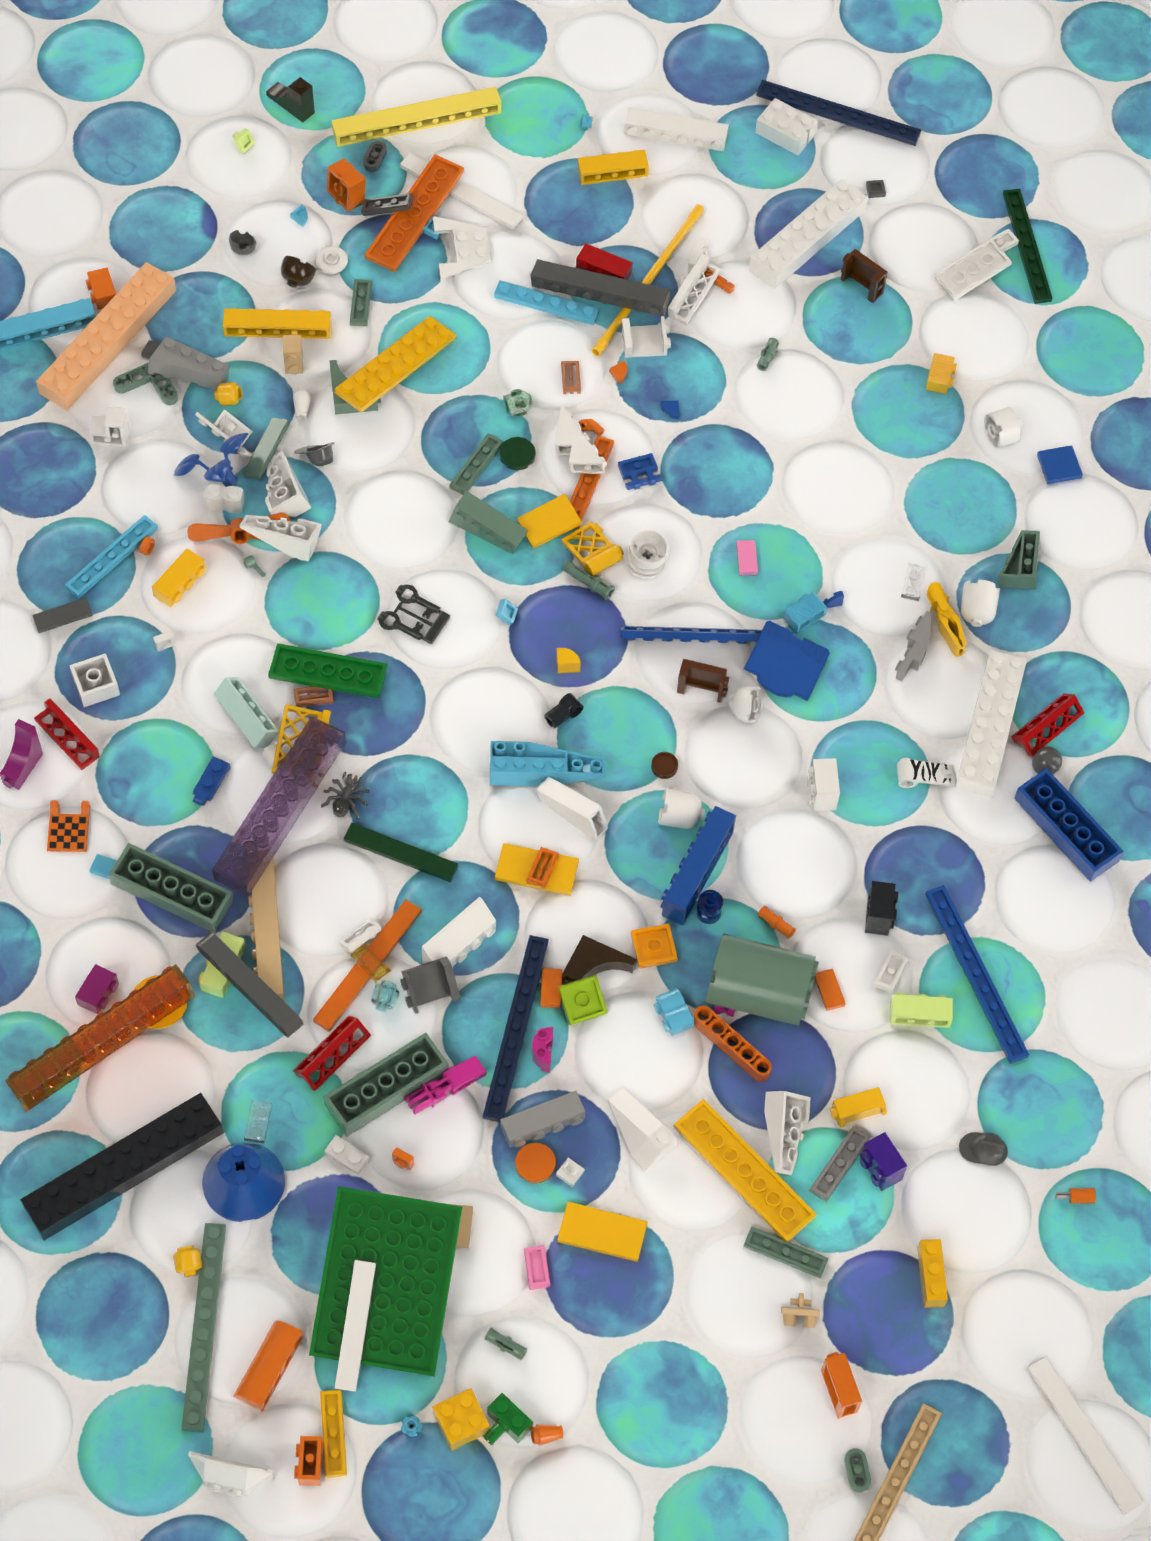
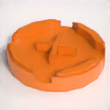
[515,1143,556,1184]

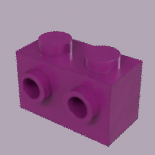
[75,964,119,1014]

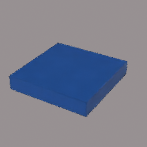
[1037,445,1083,484]

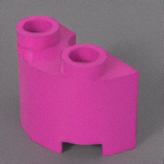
[532,1027,553,1073]

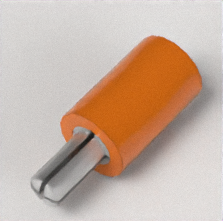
[1055,1188,1096,1204]

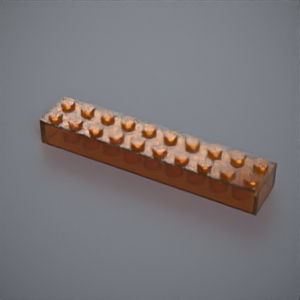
[5,964,195,1112]

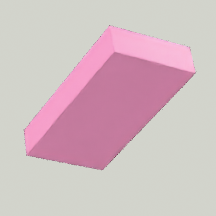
[736,540,758,575]
[524,1245,550,1290]

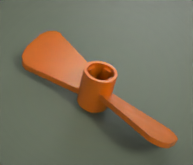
[187,512,291,544]

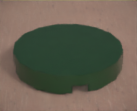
[500,437,536,470]

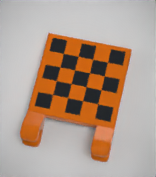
[47,800,91,852]

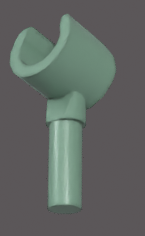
[243,556,266,577]

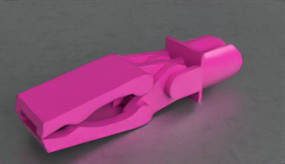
[404,1056,487,1115]

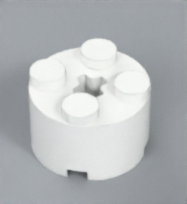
[984,407,1022,448]

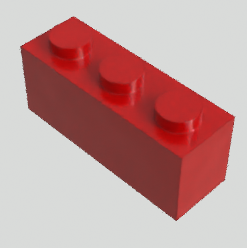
[576,243,633,280]

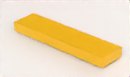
[320,1389,347,1478]

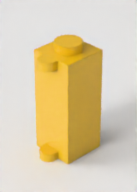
[830,1087,887,1128]

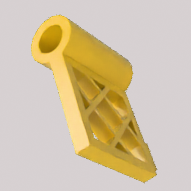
[561,522,624,576]

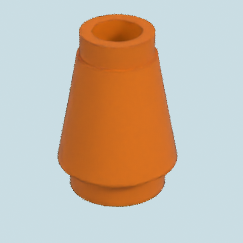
[531,1424,563,1446]

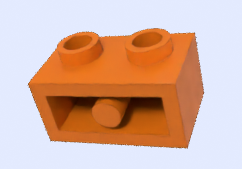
[294,1436,323,1486]

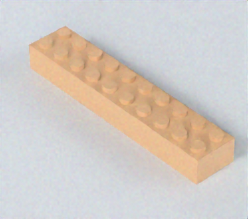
[36,262,176,410]

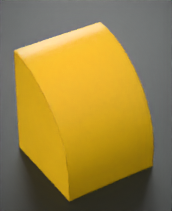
[556,648,581,674]

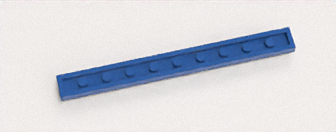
[925,885,1029,1064]

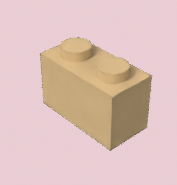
[283,335,303,374]

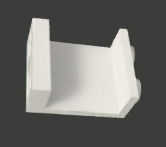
[622,316,671,358]

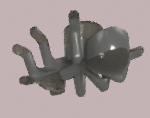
[321,772,370,819]

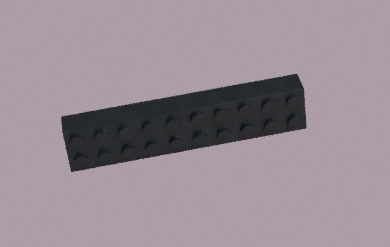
[20,1092,224,1241]

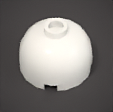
[729,685,763,724]

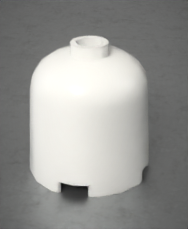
[961,580,1000,627]
[658,787,705,829]

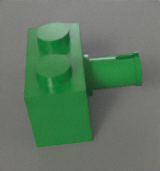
[483,1393,533,1445]

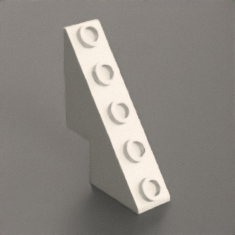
[554,405,607,474]

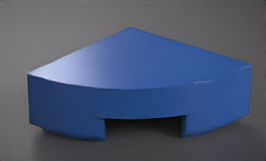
[660,400,679,419]
[823,591,844,608]

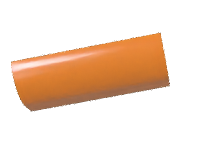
[233,1321,304,1412]

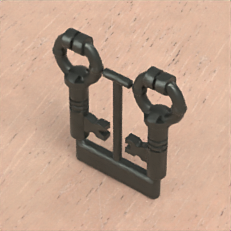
[377,585,450,644]

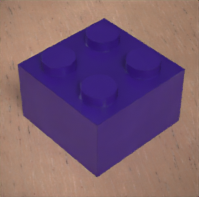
[860,1132,907,1191]

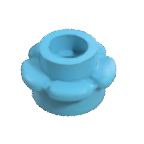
[581,113,593,130]
[401,1416,422,1437]

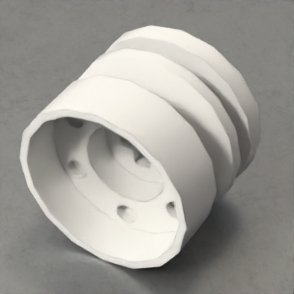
[627,530,668,579]

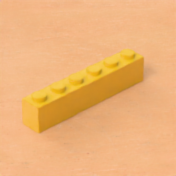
[223,308,331,339]

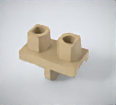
[781,1293,820,1328]

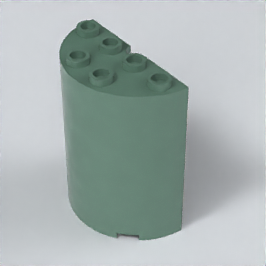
[706,933,819,1026]

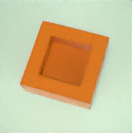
[392,1147,414,1170]

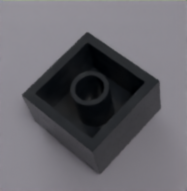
[865,881,899,936]

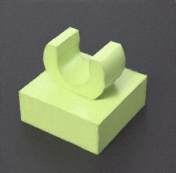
[232,128,255,153]

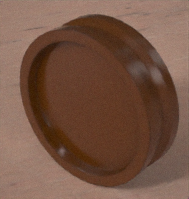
[651,752,678,779]

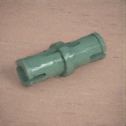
[756,337,779,371]
[484,1327,528,1361]

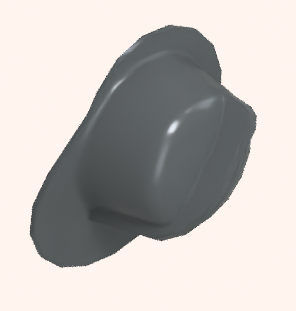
[294,442,335,466]
[959,1132,1008,1166]

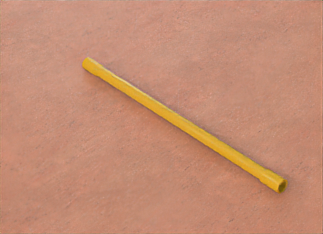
[591,204,704,356]

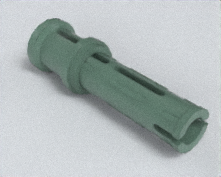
[562,560,615,601]

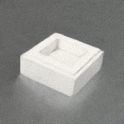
[153,631,175,652]

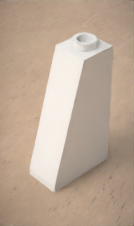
[536,777,608,842]

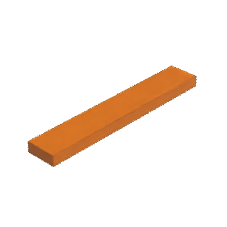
[570,435,614,530]

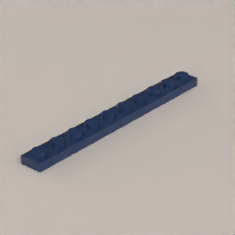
[756,80,921,146]
[483,935,549,1123]

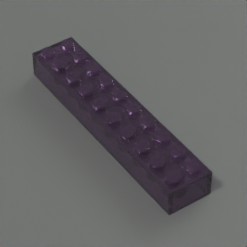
[212,716,346,896]

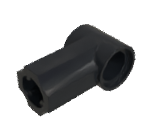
[544,693,584,728]

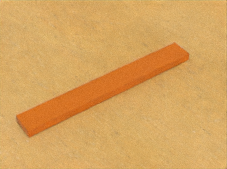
[313,899,422,1032]

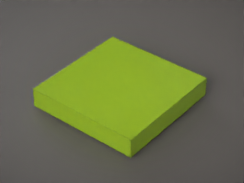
[558,975,608,1025]

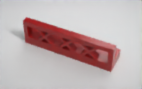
[1011,693,1084,757]
[34,698,100,770]
[293,1016,371,1091]

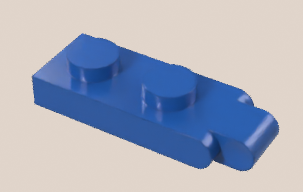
[193,757,230,806]

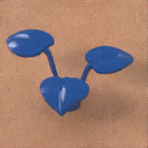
[173,433,249,487]

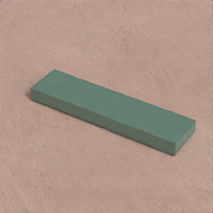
[242,418,290,480]
[449,433,503,495]
[743,1226,828,1279]

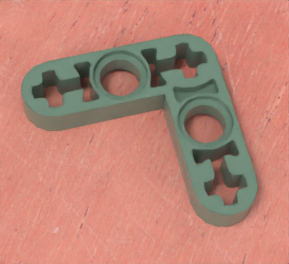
[113,362,178,405]

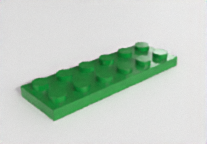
[268,643,388,699]

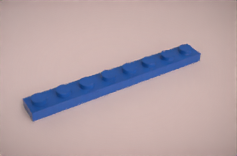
[620,626,762,644]

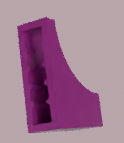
[0,719,43,790]

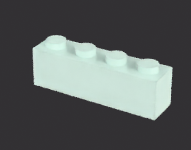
[214,677,279,748]

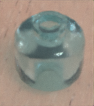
[371,980,399,1012]

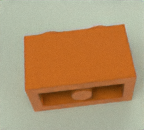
[85,267,116,310]

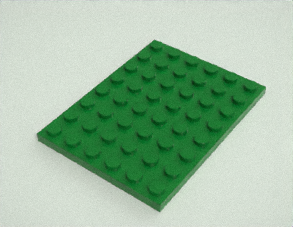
[309,1186,463,1377]

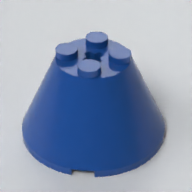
[202,1142,285,1222]

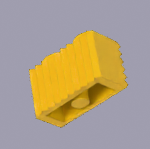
[926,353,957,394]

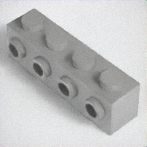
[501,1091,586,1148]

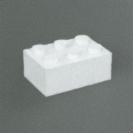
[755,98,818,155]

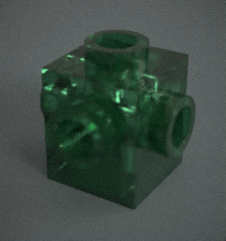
[503,389,532,416]

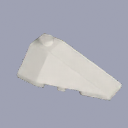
[265,451,311,517]
[764,1091,811,1175]

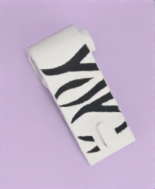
[896,758,955,788]

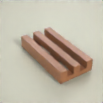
[561,361,581,394]
[294,686,334,707]

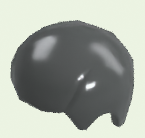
[229,230,257,255]
[1032,746,1062,775]

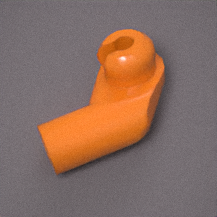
[578,419,605,436]

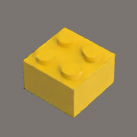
[432,1388,490,1451]

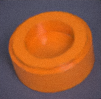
[139,536,155,556]

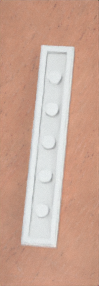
[335,1260,376,1392]

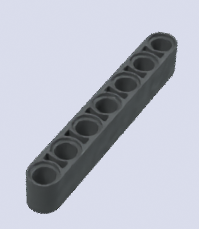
[196,932,304,1038]

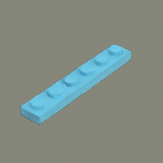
[494,280,599,325]
[65,515,158,599]

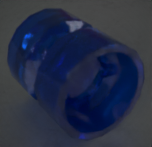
[696,890,723,924]

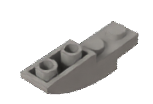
[895,611,931,682]

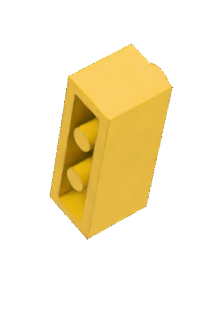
[152,548,206,607]
[917,1239,948,1308]

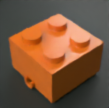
[327,158,366,212]

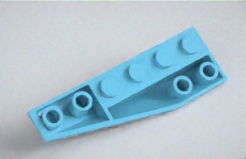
[490,741,606,786]

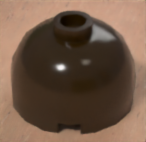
[281,256,317,288]

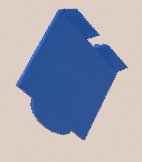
[744,621,830,701]

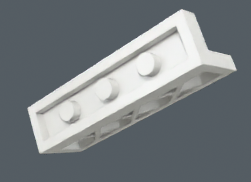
[668,254,721,325]

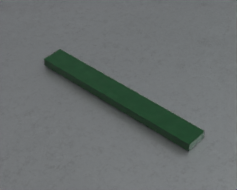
[1003,189,1052,304]

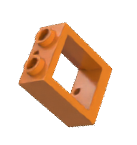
[821,1352,862,1418]

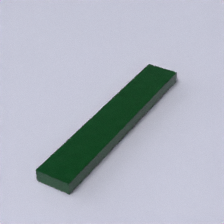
[343,822,458,883]

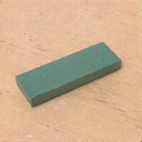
[350,279,372,326]

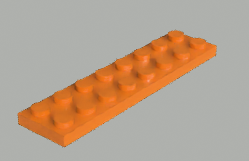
[364,154,465,273]

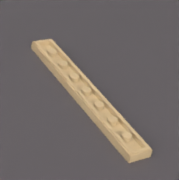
[854,1403,942,1541]

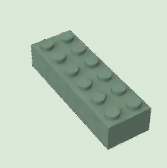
[109,843,234,934]
[323,1033,449,1137]

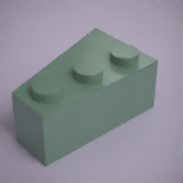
[998,530,1040,590]

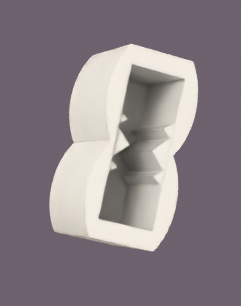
[204,484,245,513]

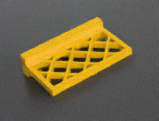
[271,704,331,786]

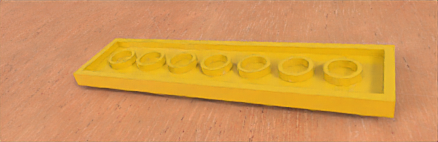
[334,316,456,412]
[673,1099,817,1242]

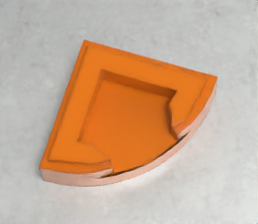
[609,361,627,384]

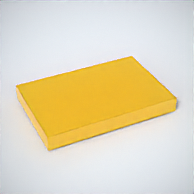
[517,494,582,549]

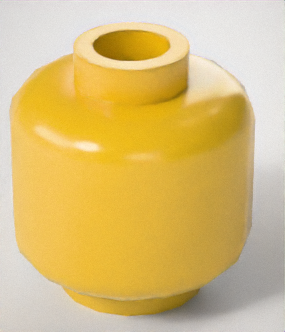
[214,382,242,406]
[173,1245,202,1277]

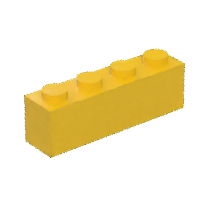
[577,150,649,185]

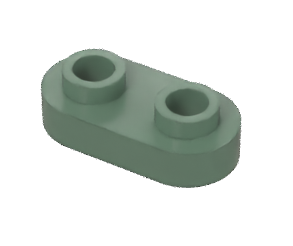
[844,1448,871,1493]

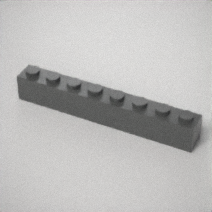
[530,259,671,316]

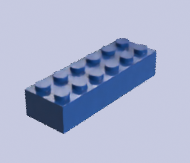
[1014,768,1124,882]
[660,806,736,926]

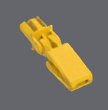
[926,582,967,657]

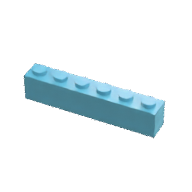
[0,298,96,350]

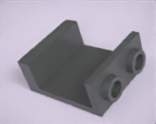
[400,956,461,1014]

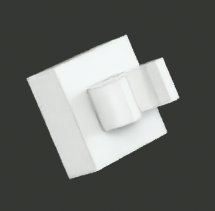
[556,1158,585,1188]

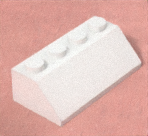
[422,897,496,968]

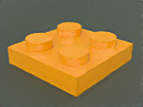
[630,924,678,969]

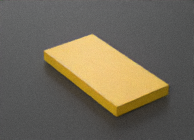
[495,843,579,896]
[557,1201,648,1262]

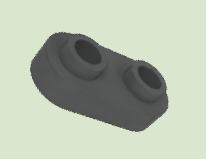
[363,141,387,171]

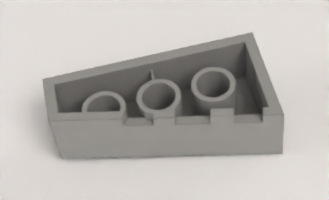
[148,336,230,390]

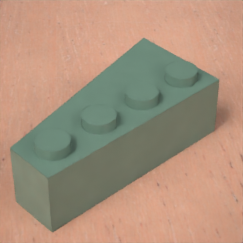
[448,490,528,554]

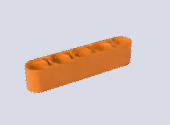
[694,1006,772,1082]

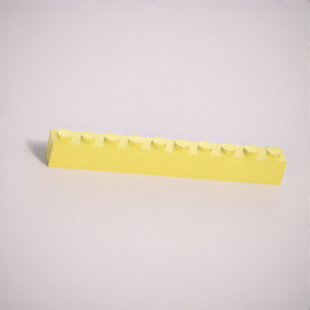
[331,87,501,147]

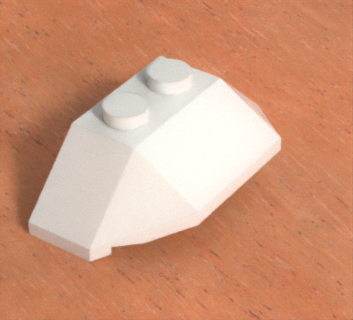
[188,1451,275,1497]

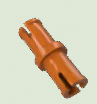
[758,906,796,939]

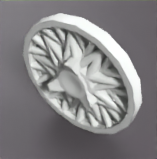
[315,246,348,274]

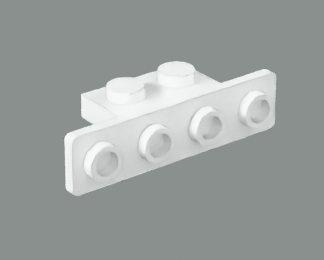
[195,410,253,458]

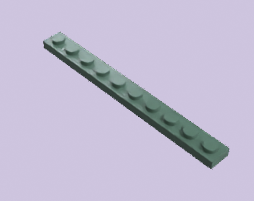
[181,1223,226,1432]

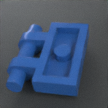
[618,453,662,490]

